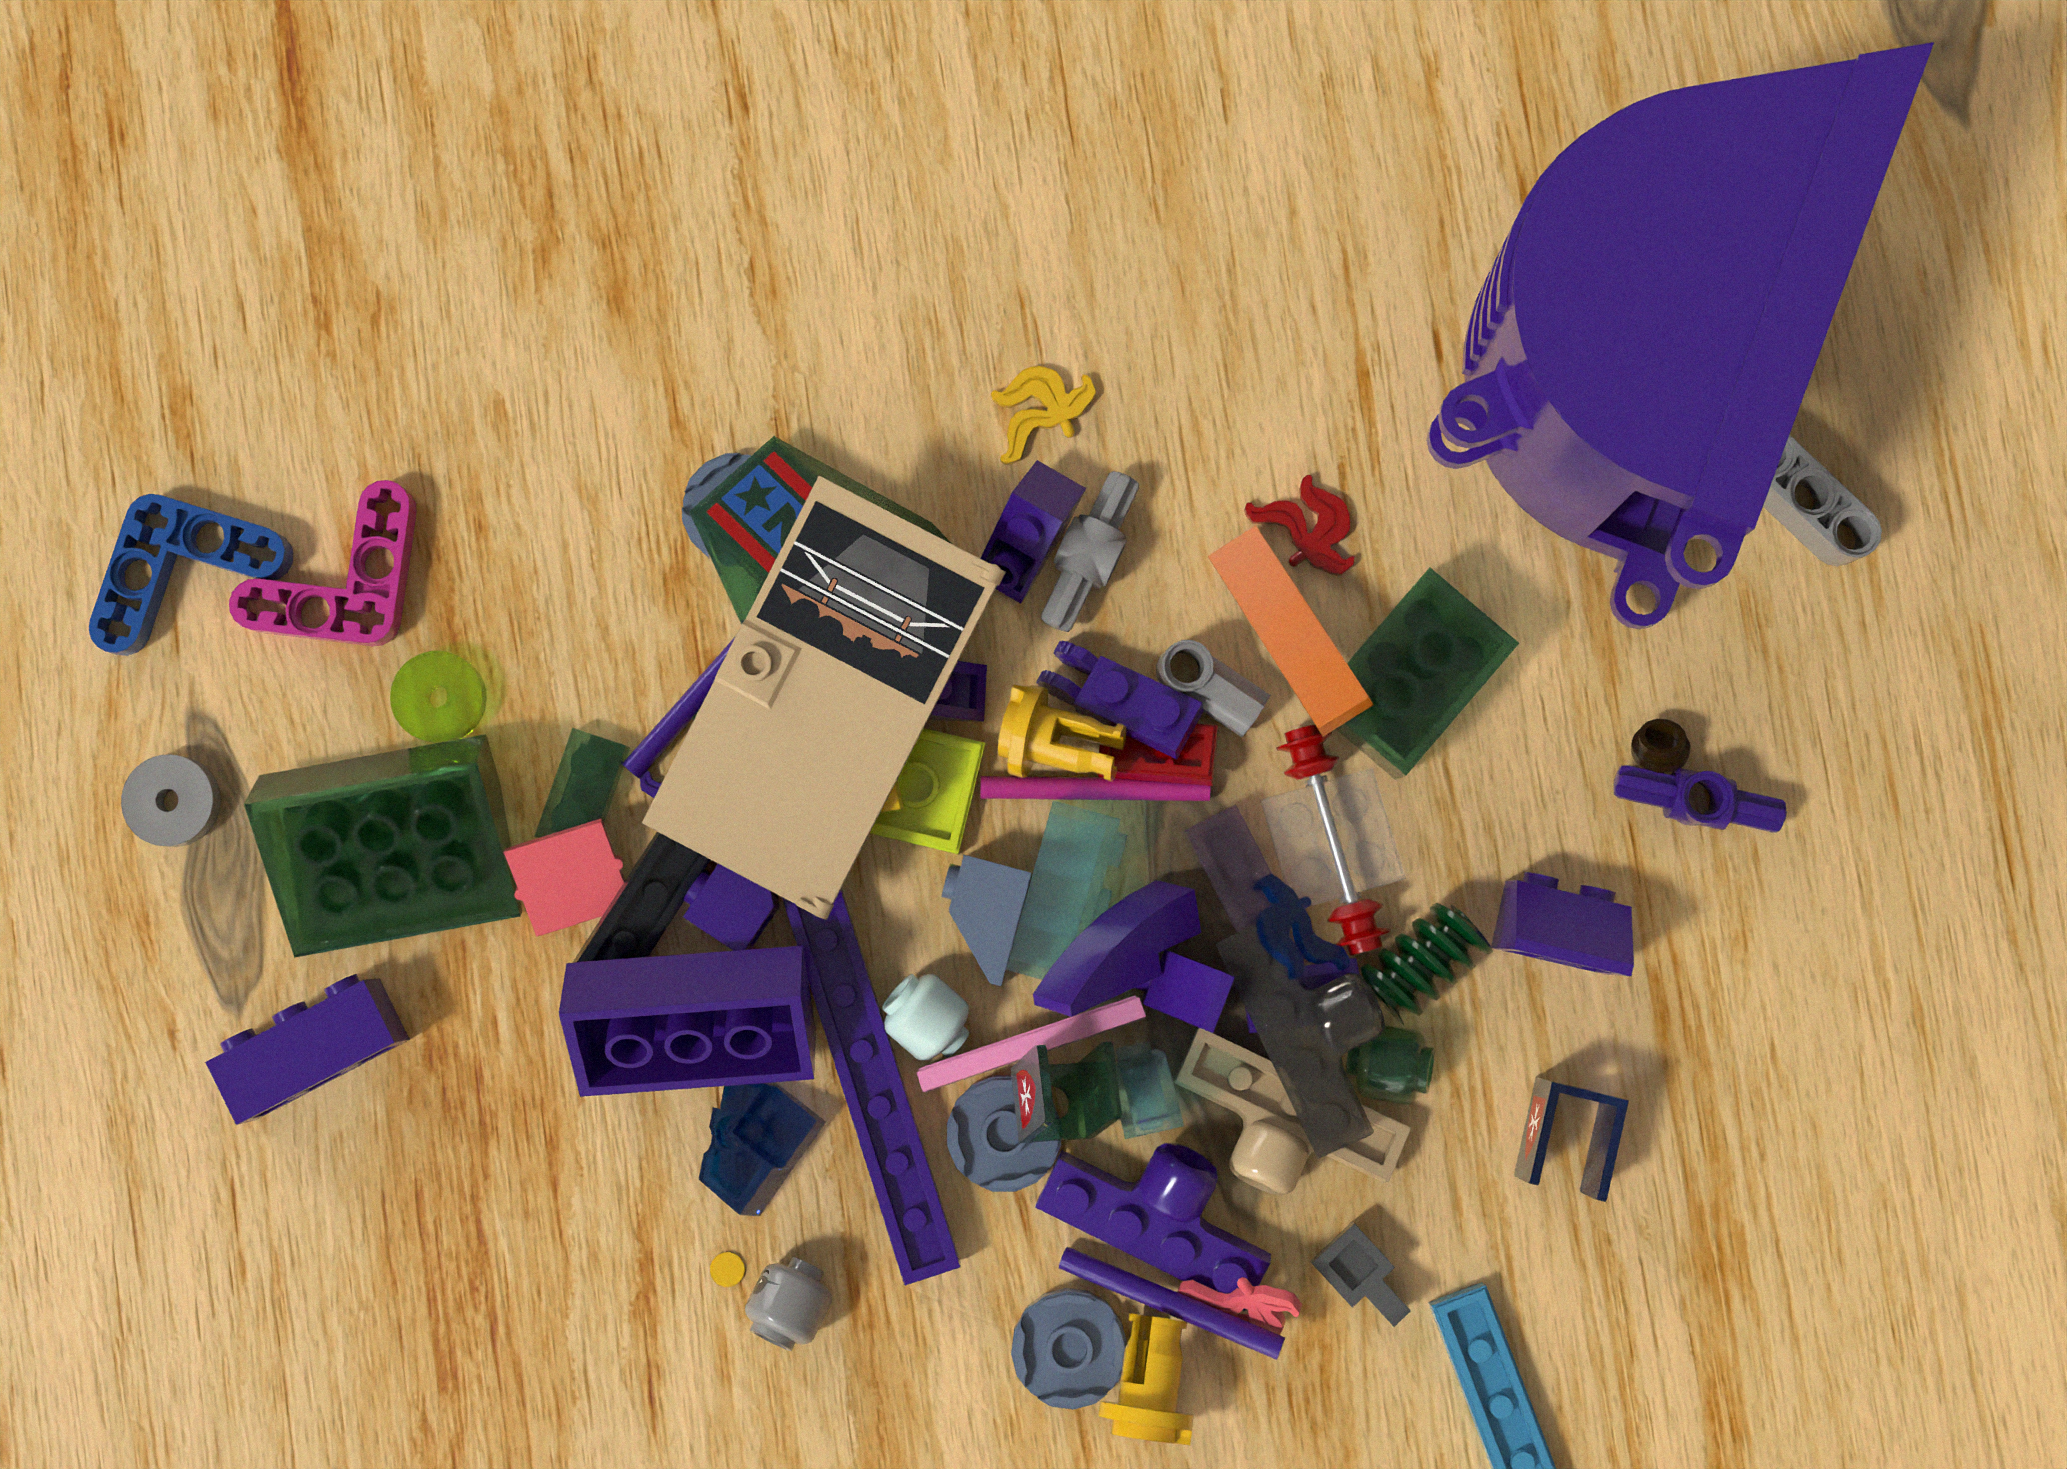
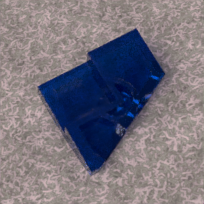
[699,1082,826,1216]

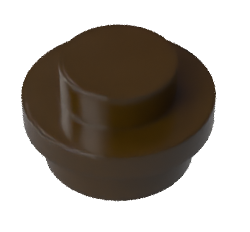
[1631,719,1691,773]

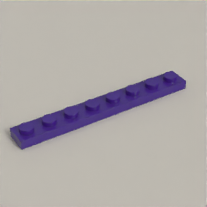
[782,888,961,1286]

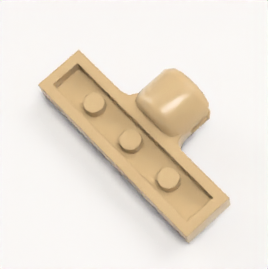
[1173,1028,1411,1196]

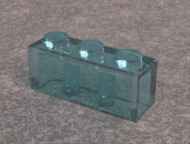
[1006,800,1128,980]

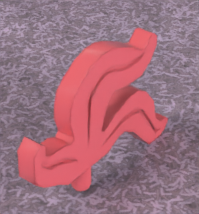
[1177,1277,1302,1335]

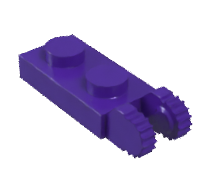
[1036,640,1204,759]

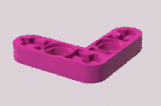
[229,480,417,646]

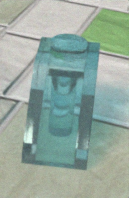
[1115,1041,1184,1139]

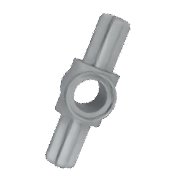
[1041,471,1139,632]

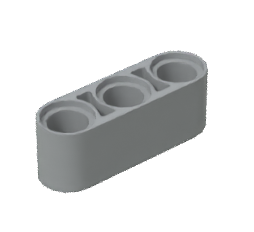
[1763,435,1882,567]

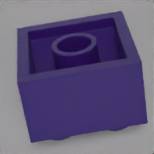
[1491,872,1634,977]

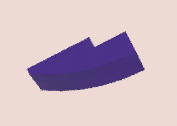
[1033,880,1201,1017]

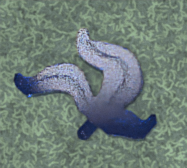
[1253,873,1350,981]

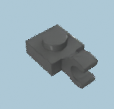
[1310,1221,1411,1327]

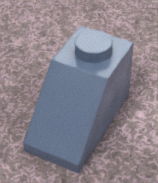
[941,855,1032,986]

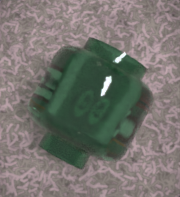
[1346,1024,1435,1105]

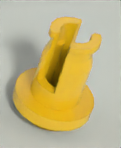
[998,684,1127,781]
[1098,1313,1194,1446]

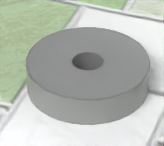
[121,754,221,847]

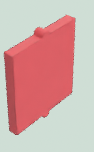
[504,818,625,937]

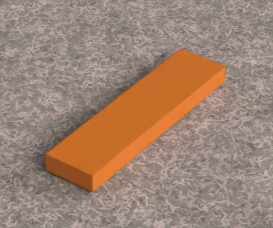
[1208,525,1373,737]

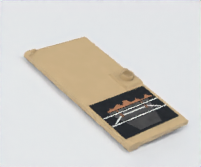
[642,476,1006,920]

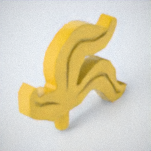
[991,366,1096,465]

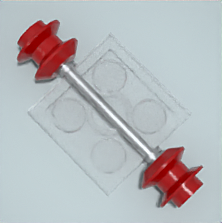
[1260,724,1406,955]

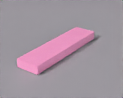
[916,995,1146,1092]

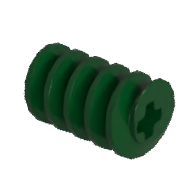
[1360,903,1493,1025]

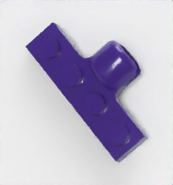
[1035,1143,1271,1312]

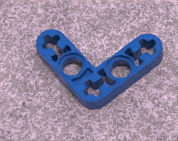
[89,494,294,656]

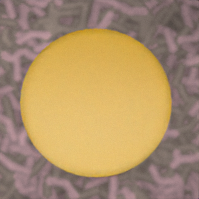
[710,1252,745,1287]

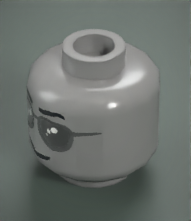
[745,1257,832,1351]

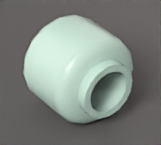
[882,974,969,1060]

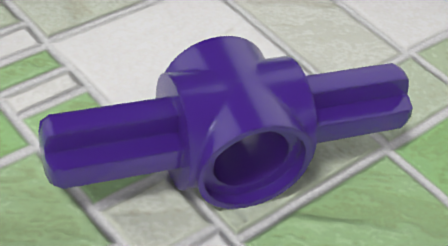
[1613,765,1787,833]

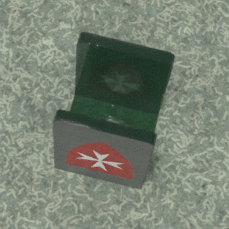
[1011,1041,1122,1143]

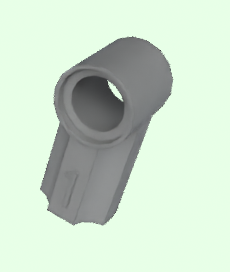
[1156,640,1271,737]

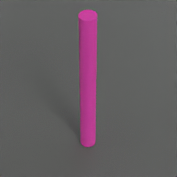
[981,776,1210,801]

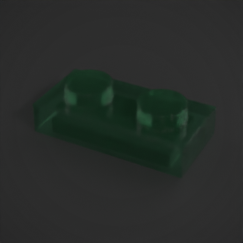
[534,728,630,838]

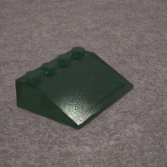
[244,734,522,958]

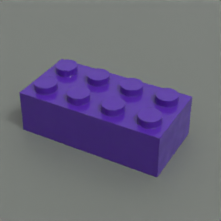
[559,946,816,1097]

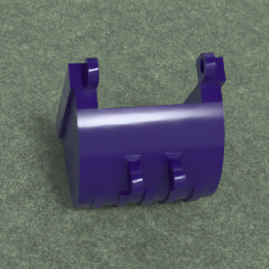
[1426,42,1934,630]

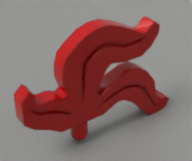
[1244,475,1354,576]

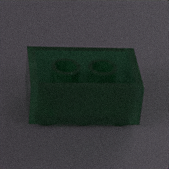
[1336,567,1519,780]

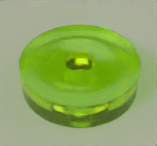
[390,651,487,744]

